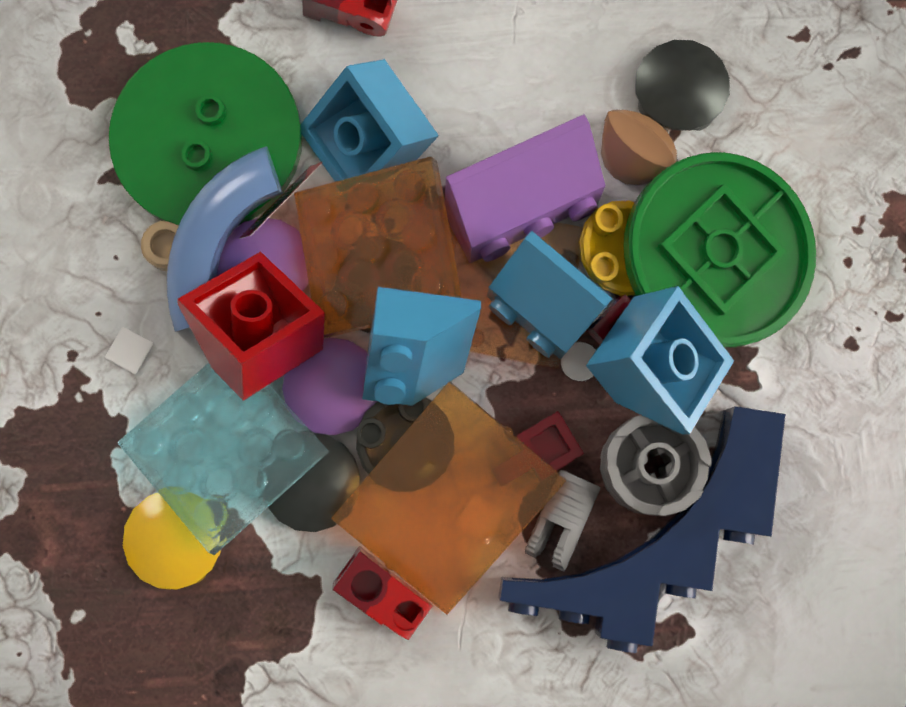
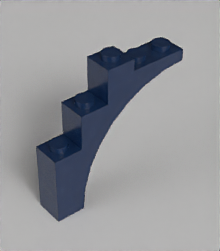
[498,406,786,653]

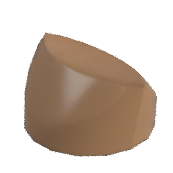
[601,110,678,186]

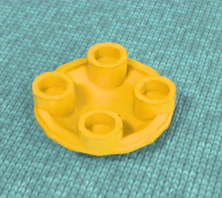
[579,200,635,296]
[123,489,223,590]

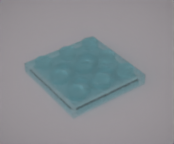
[117,363,329,555]

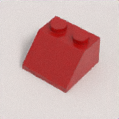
[177,251,325,401]

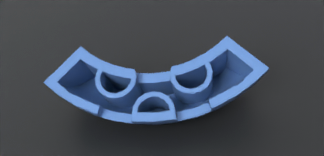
[167,146,283,332]

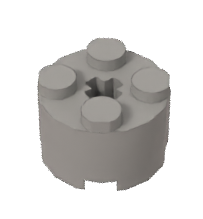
[600,415,711,516]

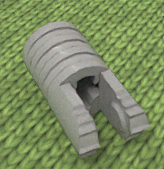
[525,470,601,572]

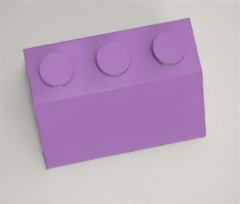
[444,114,606,263]

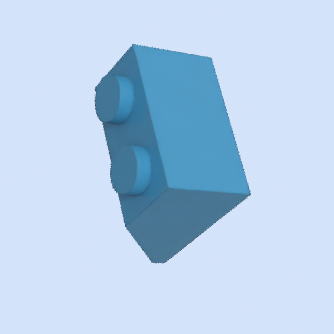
[301,59,439,204]
[487,231,612,359]
[586,286,734,435]
[362,287,481,406]

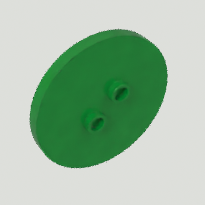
[109,42,303,226]
[623,152,816,348]

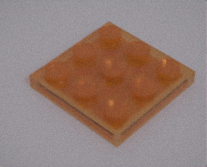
[294,156,462,338]

